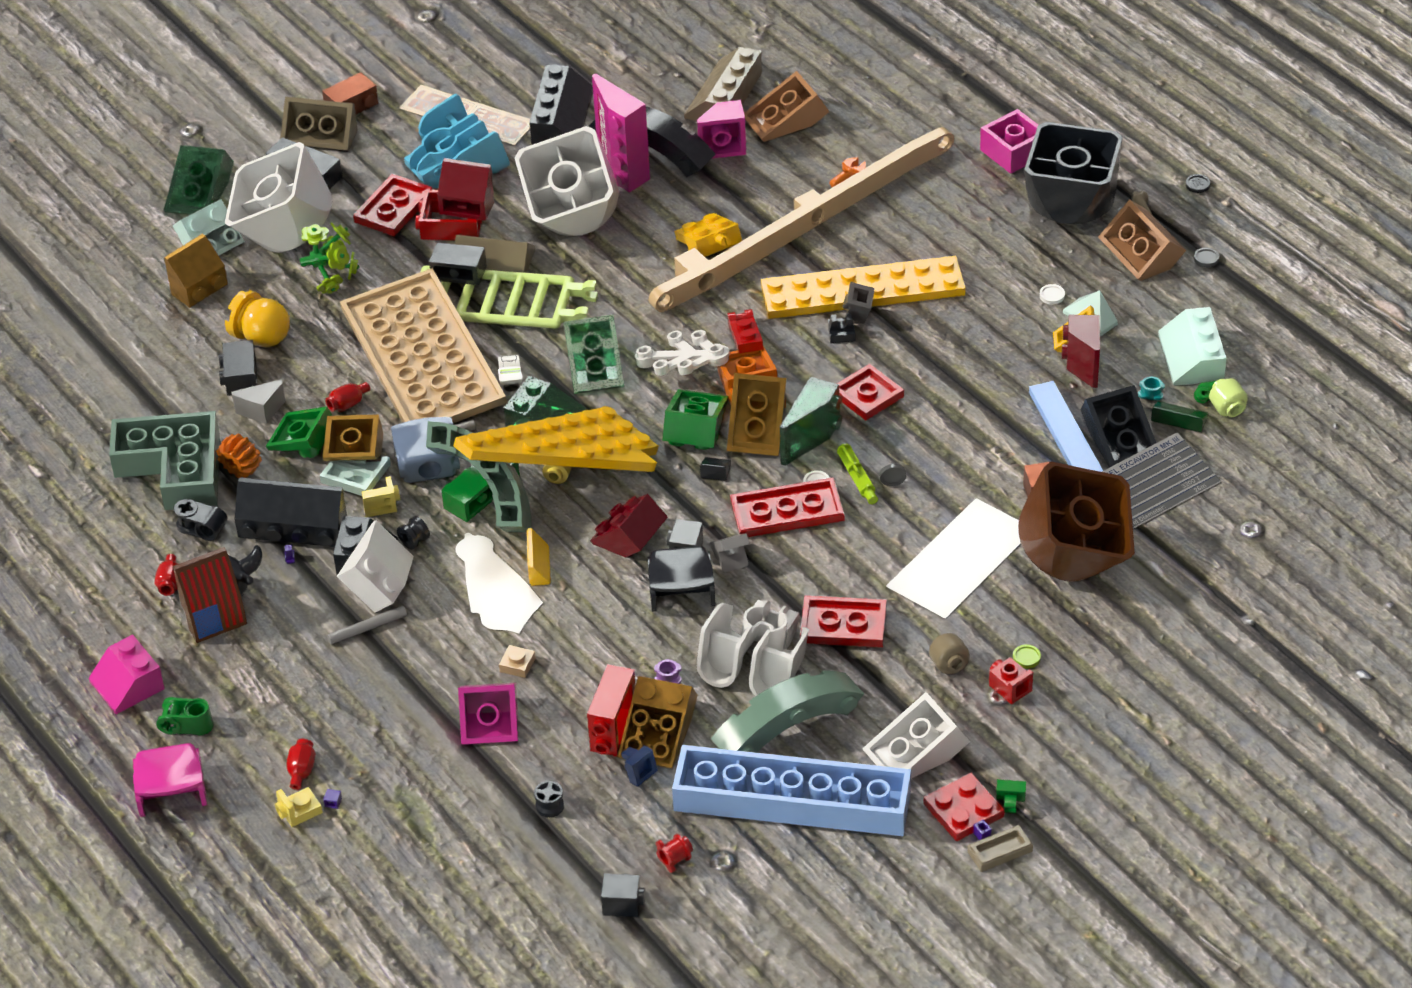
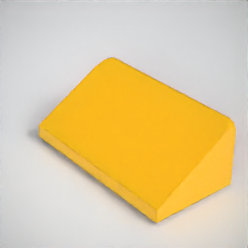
[527,528,551,586]

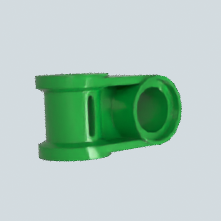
[156,697,214,736]

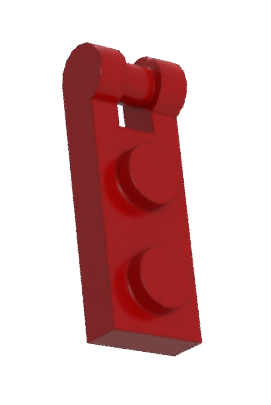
[727,309,764,354]

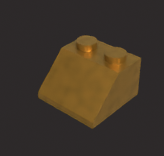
[164,234,228,308]
[323,414,384,461]

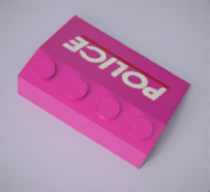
[592,73,650,193]

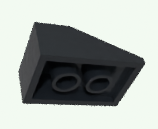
[1081,385,1156,468]

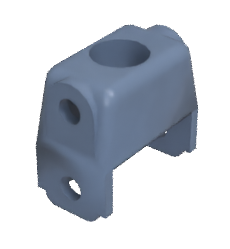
[391,417,460,483]

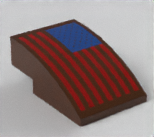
[173,547,247,643]

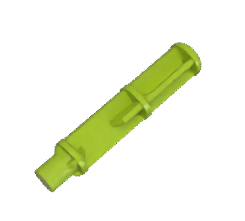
[837,443,878,505]

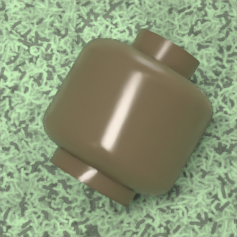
[929,633,970,675]

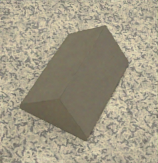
[280,97,358,151]
[455,235,535,273]

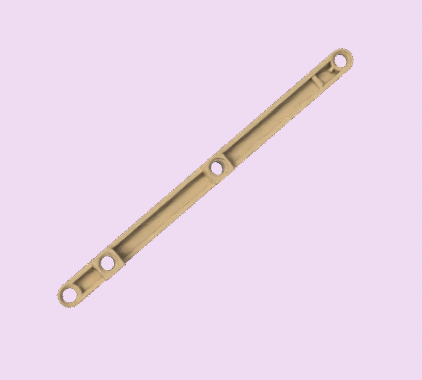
[648,127,954,312]

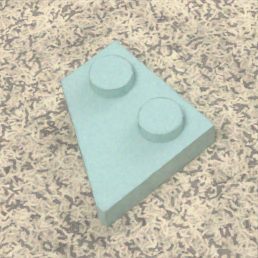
[319,456,391,496]

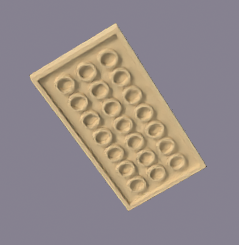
[340,268,507,423]

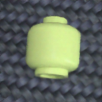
[1209,378,1248,417]

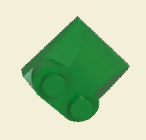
[266,406,332,458]

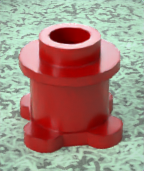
[656,834,693,873]

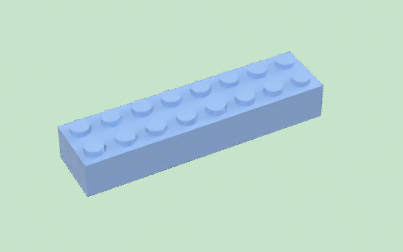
[672,745,911,836]

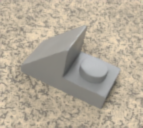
[710,534,749,572]

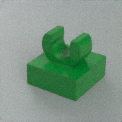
[996,779,1026,813]

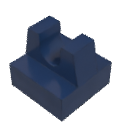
[621,745,658,787]

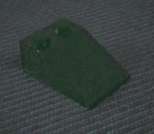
[164,145,234,215]
[563,314,624,394]
[503,376,588,427]
[780,377,843,466]

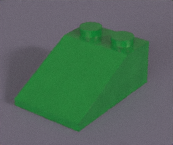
[662,389,728,450]

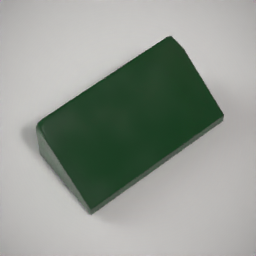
[1151,401,1209,433]

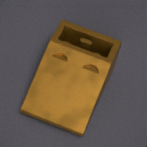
[618,676,698,769]

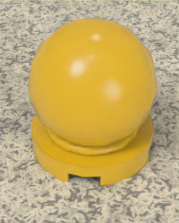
[225,290,290,347]

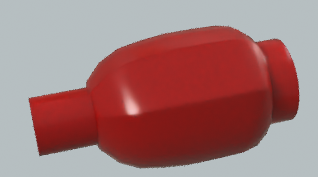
[325,382,370,412]
[154,554,178,596]
[287,739,316,790]

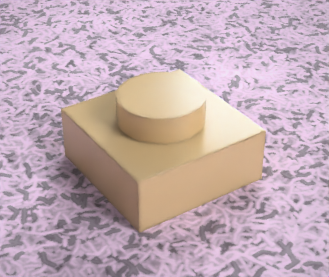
[499,645,536,678]

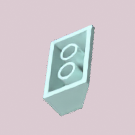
[1158,307,1227,386]

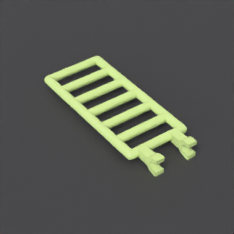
[420,265,598,329]

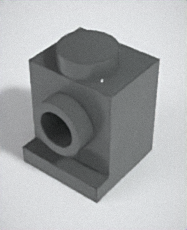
[843,282,875,324]

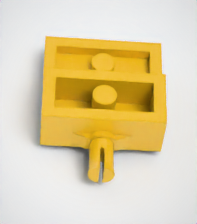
[674,213,742,257]

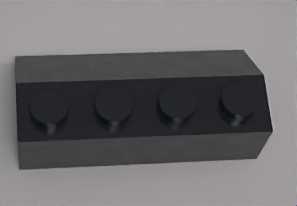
[529,64,593,145]
[234,478,347,547]

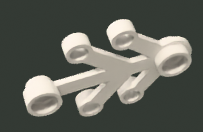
[635,330,730,376]

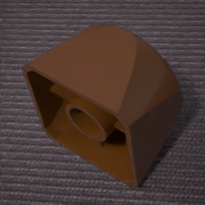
[1018,461,1135,582]

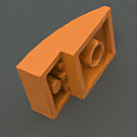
[717,346,786,408]

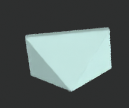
[1063,290,1118,337]

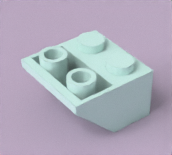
[173,199,245,256]

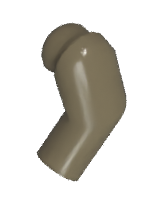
[1131,191,1152,214]

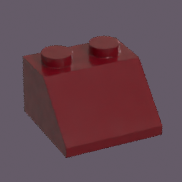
[1062,315,1100,388]

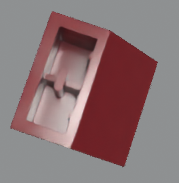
[437,158,494,221]
[590,493,668,557]

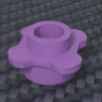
[654,659,682,684]

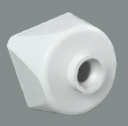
[515,126,619,236]
[225,142,332,253]

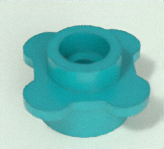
[1138,376,1165,400]

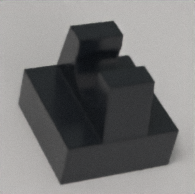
[828,313,856,344]

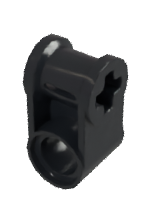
[174,499,228,541]

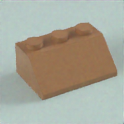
[1098,199,1186,281]

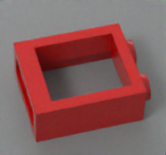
[415,190,483,240]
[587,664,636,756]

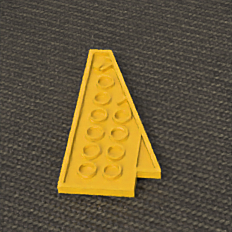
[453,406,659,472]

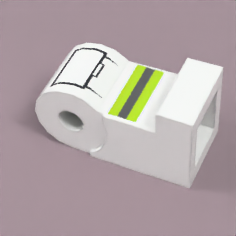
[498,355,524,399]

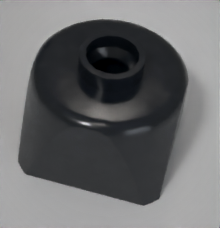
[1024,122,1123,224]

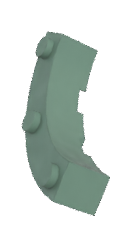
[426,421,531,532]
[711,670,864,753]

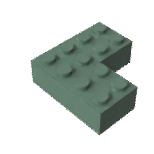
[109,411,220,510]

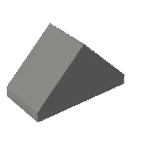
[231,380,285,424]

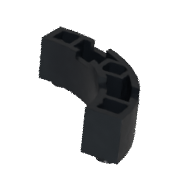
[589,107,716,177]

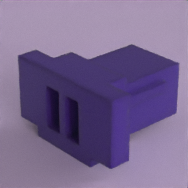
[285,545,295,564]

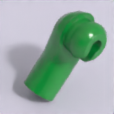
[1194,381,1216,403]

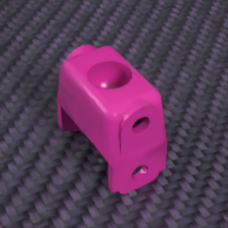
[133,743,208,817]

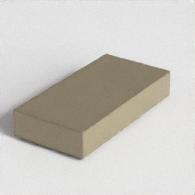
[967,825,1033,872]

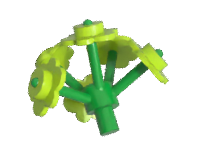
[300,222,360,294]

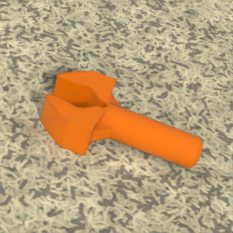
[830,157,866,188]

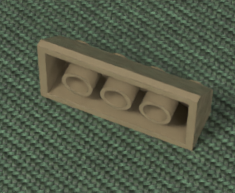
[684,47,762,121]

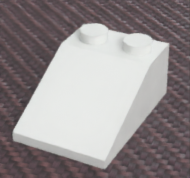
[337,520,414,613]
[862,692,970,779]

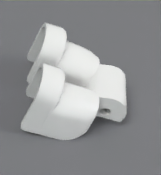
[697,600,809,696]

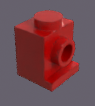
[989,657,1033,705]

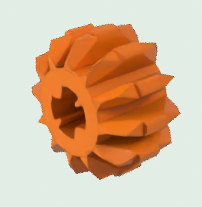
[216,433,262,478]

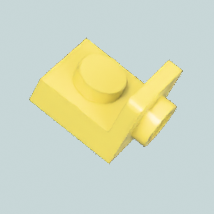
[361,476,400,517]
[275,787,323,827]

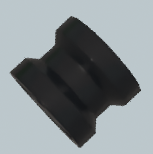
[396,516,430,550]
[534,781,564,818]

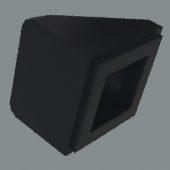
[700,457,731,481]

